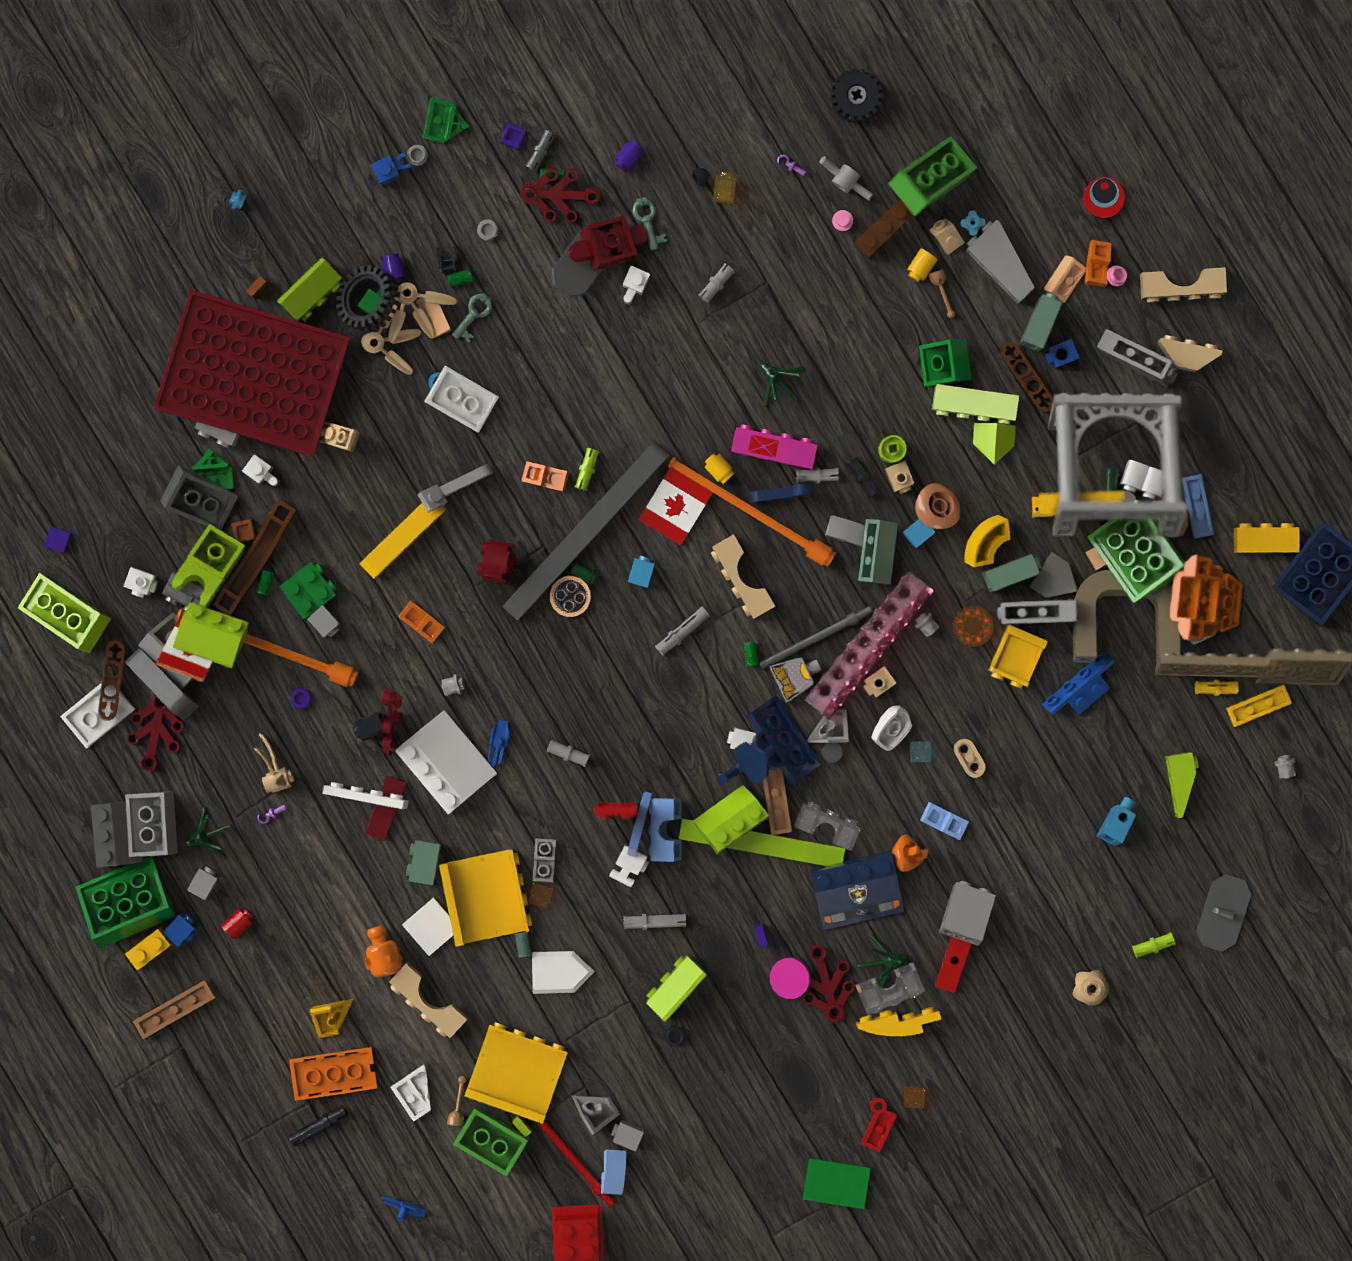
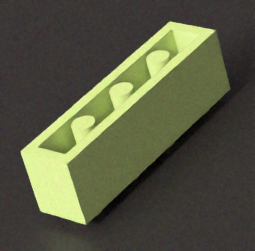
[932,384,1019,425]

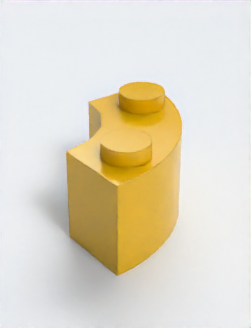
[964,515,1010,567]

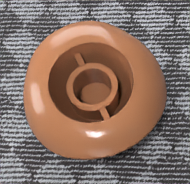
[915,483,961,529]

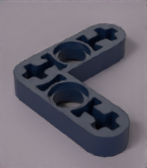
[750,483,812,502]

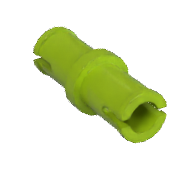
[575,448,599,491]
[1132,932,1176,959]

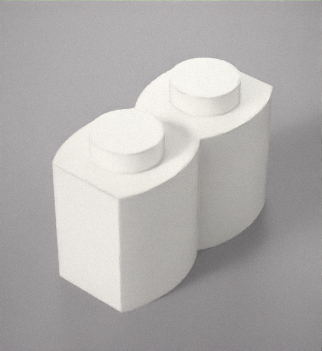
[1120,460,1163,500]

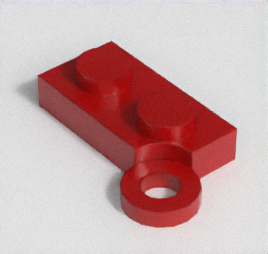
[861,1097,897,1152]

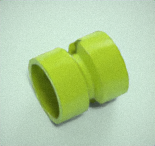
[878,435,907,463]

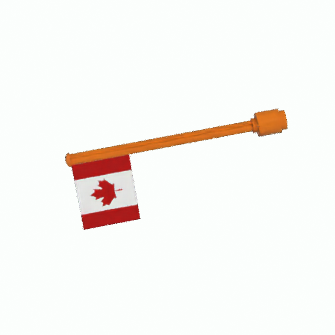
[639,457,836,567]
[156,608,359,687]

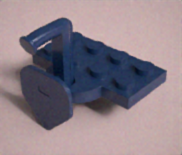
[717,695,821,785]

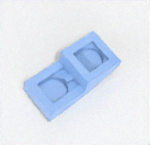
[920,802,969,840]
[601,1149,626,1195]

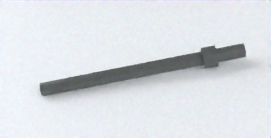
[759,606,873,670]

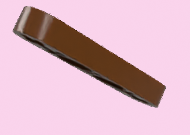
[1000,342,1053,412]
[98,640,125,721]

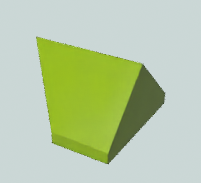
[973,423,1016,465]

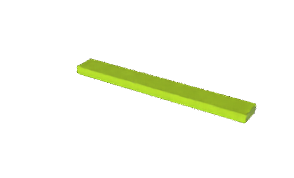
[679,818,845,866]

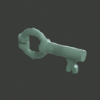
[633,197,667,251]
[452,293,492,342]

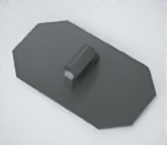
[551,231,603,298]
[1196,874,1251,952]

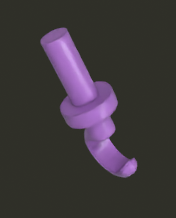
[777,155,806,176]
[257,805,287,824]

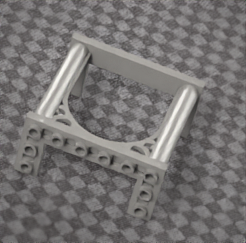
[1048,393,1187,536]

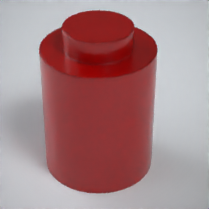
[221,908,254,940]

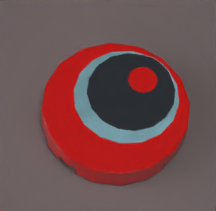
[1083,177,1125,219]

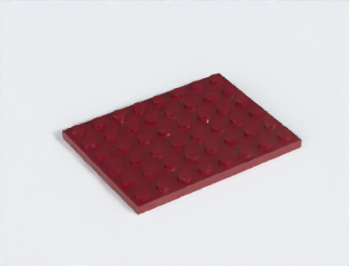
[153,290,350,457]

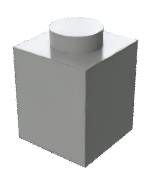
[307,605,341,638]
[187,866,220,900]
[611,1120,644,1151]

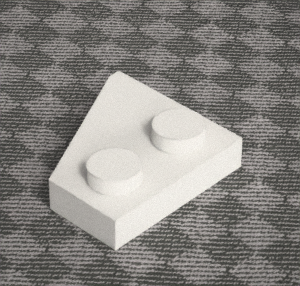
[390,1064,431,1122]

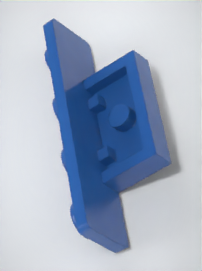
[1042,651,1115,715]

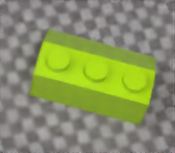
[278,258,344,322]
[173,602,248,668]
[693,785,769,854]
[646,954,706,1021]

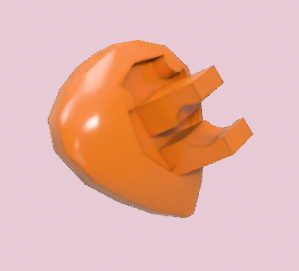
[892,834,928,872]

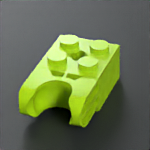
[171,524,245,607]

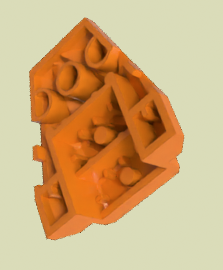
[1170,556,1243,641]

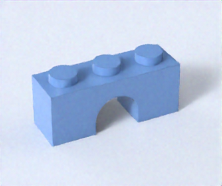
[648,798,682,862]

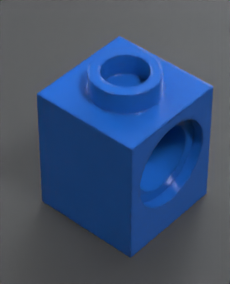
[1045,339,1079,369]

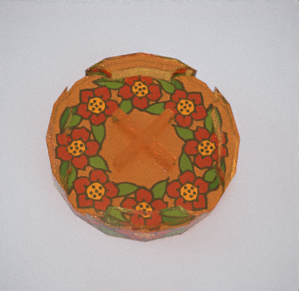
[952,606,994,647]

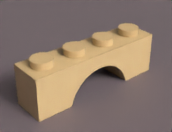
[1140,268,1227,303]
[711,534,775,619]
[389,962,468,1038]

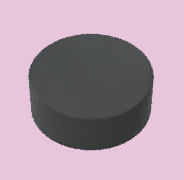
[822,743,843,763]

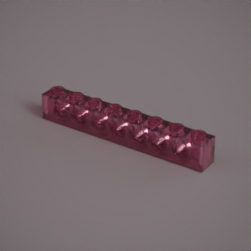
[805,571,933,720]

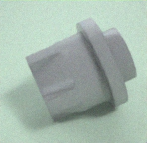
[915,612,939,637]
[441,674,465,696]
[1274,755,1296,779]

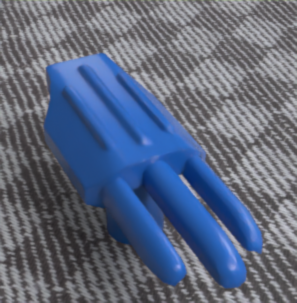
[488,720,510,767]
[380,1197,426,1221]

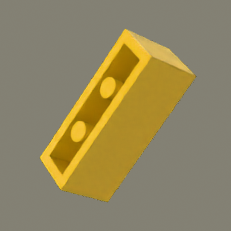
[1234,523,1300,553]

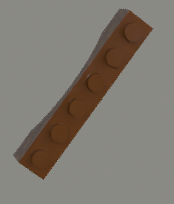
[213,499,299,616]

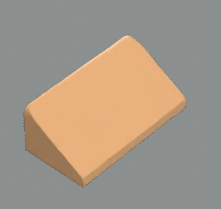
[1044,255,1086,303]
[416,291,451,339]

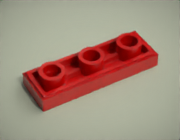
[934,937,971,993]

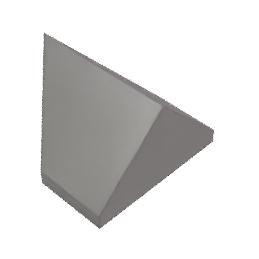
[1029,552,1077,598]
[806,709,849,743]
[571,1095,620,1135]

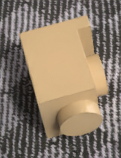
[863,666,897,697]

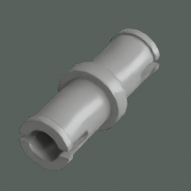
[698,263,735,303]
[796,467,839,484]
[547,740,590,767]

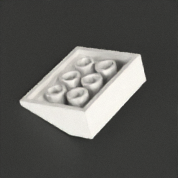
[395,710,497,814]

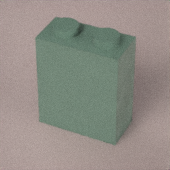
[1020,293,1062,352]
[982,554,1041,592]

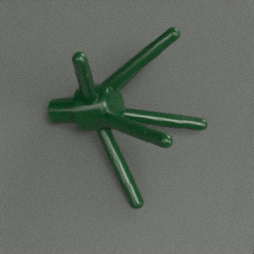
[761,363,804,407]
[185,806,232,859]
[857,935,907,990]

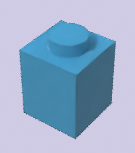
[902,519,935,548]
[628,556,655,588]

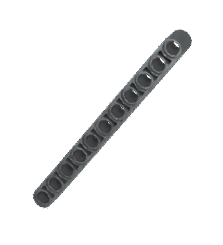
[503,441,670,621]

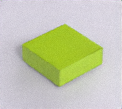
[512,1115,532,1137]

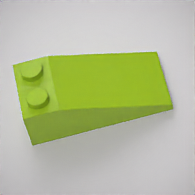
[18,573,111,654]

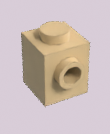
[885,461,915,494]

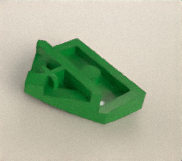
[422,98,469,143]
[192,449,234,492]

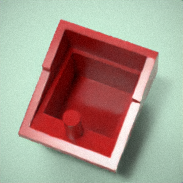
[552,1204,605,1261]

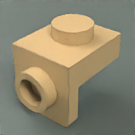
[929,218,965,255]

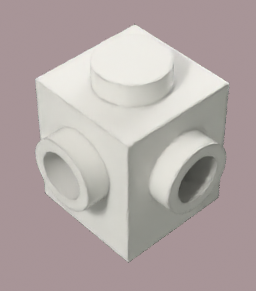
[123,567,158,598]

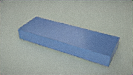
[1182,474,1214,539]
[627,792,652,857]

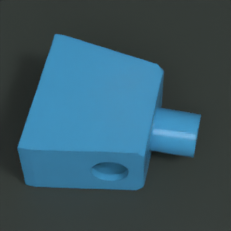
[1096,797,1136,846]

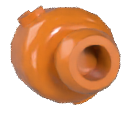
[365,925,403,978]

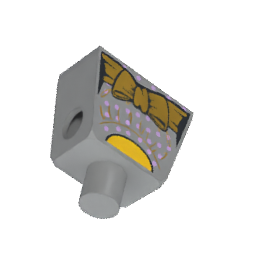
[769,657,822,702]

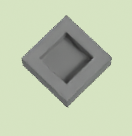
[418,485,447,513]

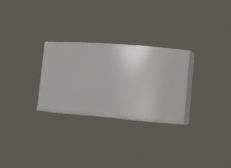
[825,515,865,548]
[533,838,556,883]

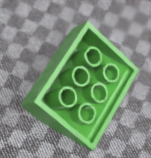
[1088,500,1186,604]

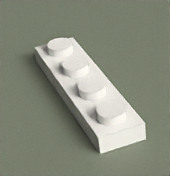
[323,782,408,809]

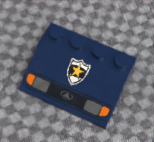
[810,851,904,930]

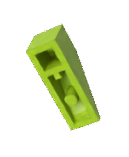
[1165,752,1198,818]

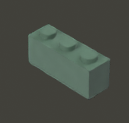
[858,519,898,585]

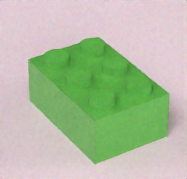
[453,1106,529,1177]

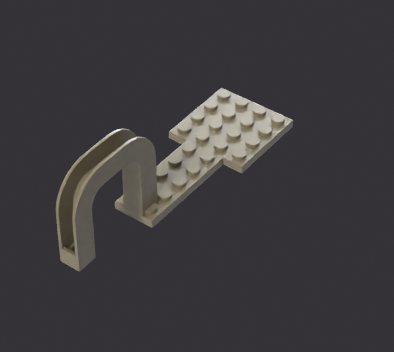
[1073,570,1352,685]

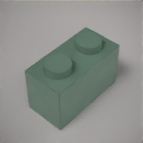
[406,839,441,885]

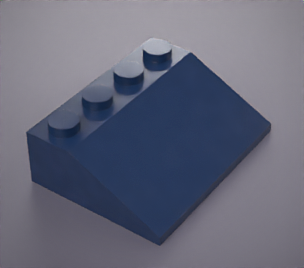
[1272,522,1352,626]

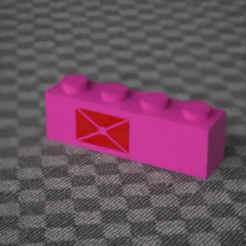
[731,424,818,470]

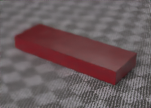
[365,776,406,841]

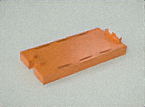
[289,1047,378,1101]

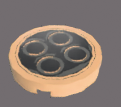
[550,576,591,617]

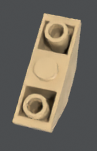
[1158,335,1222,372]
[319,422,359,452]

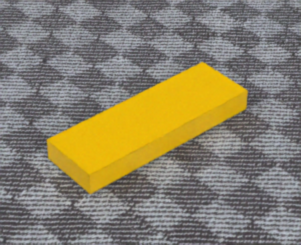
[1226,684,1292,727]

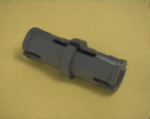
[525,130,556,173]

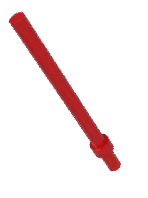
[535,1119,615,1207]

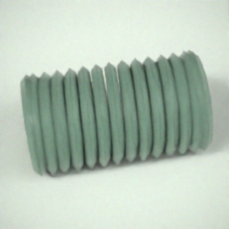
[515,932,532,958]

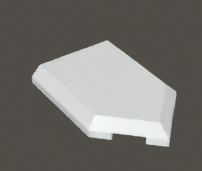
[532,951,595,994]

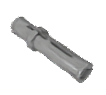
[655,606,710,656]
[623,914,686,930]

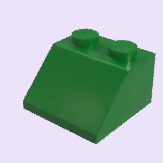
[919,339,972,387]

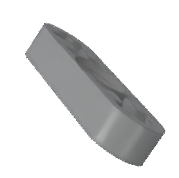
[439,464,493,497]

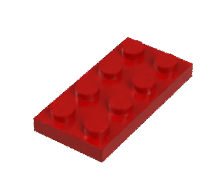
[594,802,638,819]

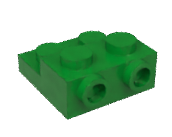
[279,562,337,620]

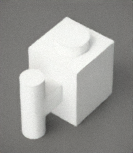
[623,266,650,305]
[242,454,280,486]
[609,844,649,887]

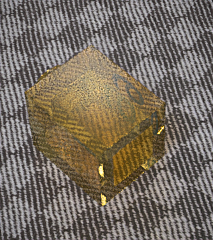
[713,172,737,204]

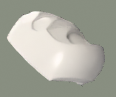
[871,705,912,751]

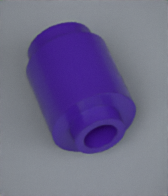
[614,140,644,171]
[382,254,406,285]

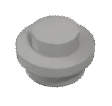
[407,145,428,166]

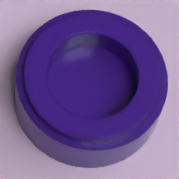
[290,688,312,709]

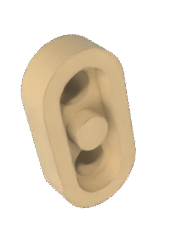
[954,739,985,778]

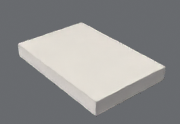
[424,366,499,433]
[60,684,135,748]

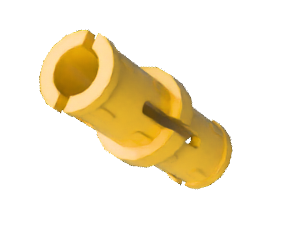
[1195,680,1239,696]

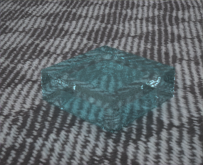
[910,741,931,762]

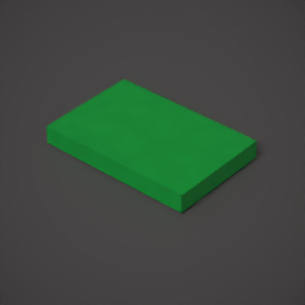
[803,1158,871,1209]

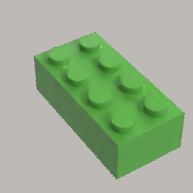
[889,136,977,216]

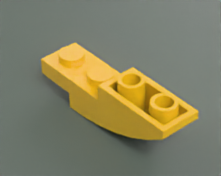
[856,1007,941,1036]

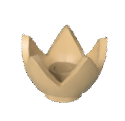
[1073,970,1109,1006]

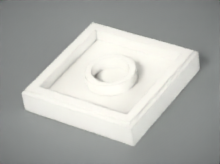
[402,897,453,956]

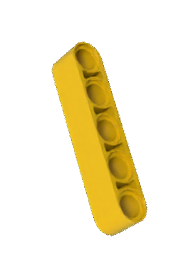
[360,503,447,579]

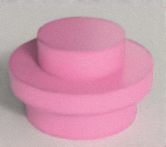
[832,210,853,231]
[1107,265,1127,286]

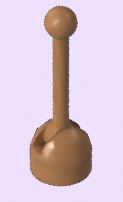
[928,269,955,319]
[447,1076,466,1127]

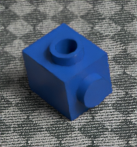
[163,913,197,947]

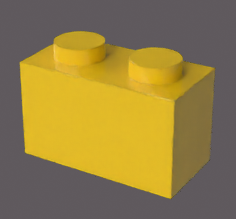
[125,927,174,970]

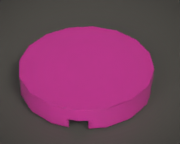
[770,957,811,999]

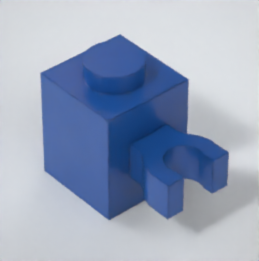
[371,153,412,186]

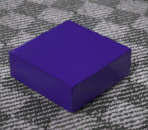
[499,122,527,151]
[44,527,71,553]
[754,924,768,947]

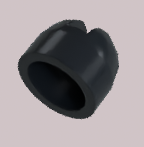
[692,168,709,186]

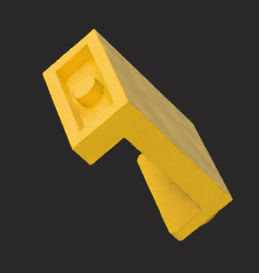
[988,625,1048,689]

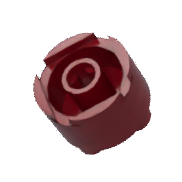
[477,539,516,585]

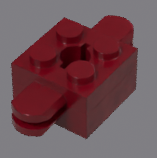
[568,216,648,271]

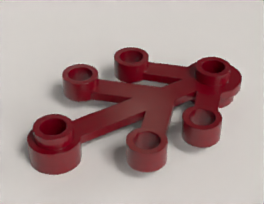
[520,167,601,223]
[381,688,402,756]
[127,694,185,771]
[803,944,855,1023]

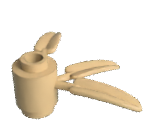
[388,283,457,342]
[361,298,421,375]
[254,734,294,793]

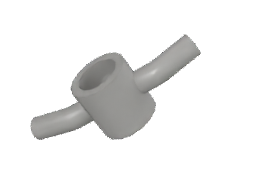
[820,157,874,201]

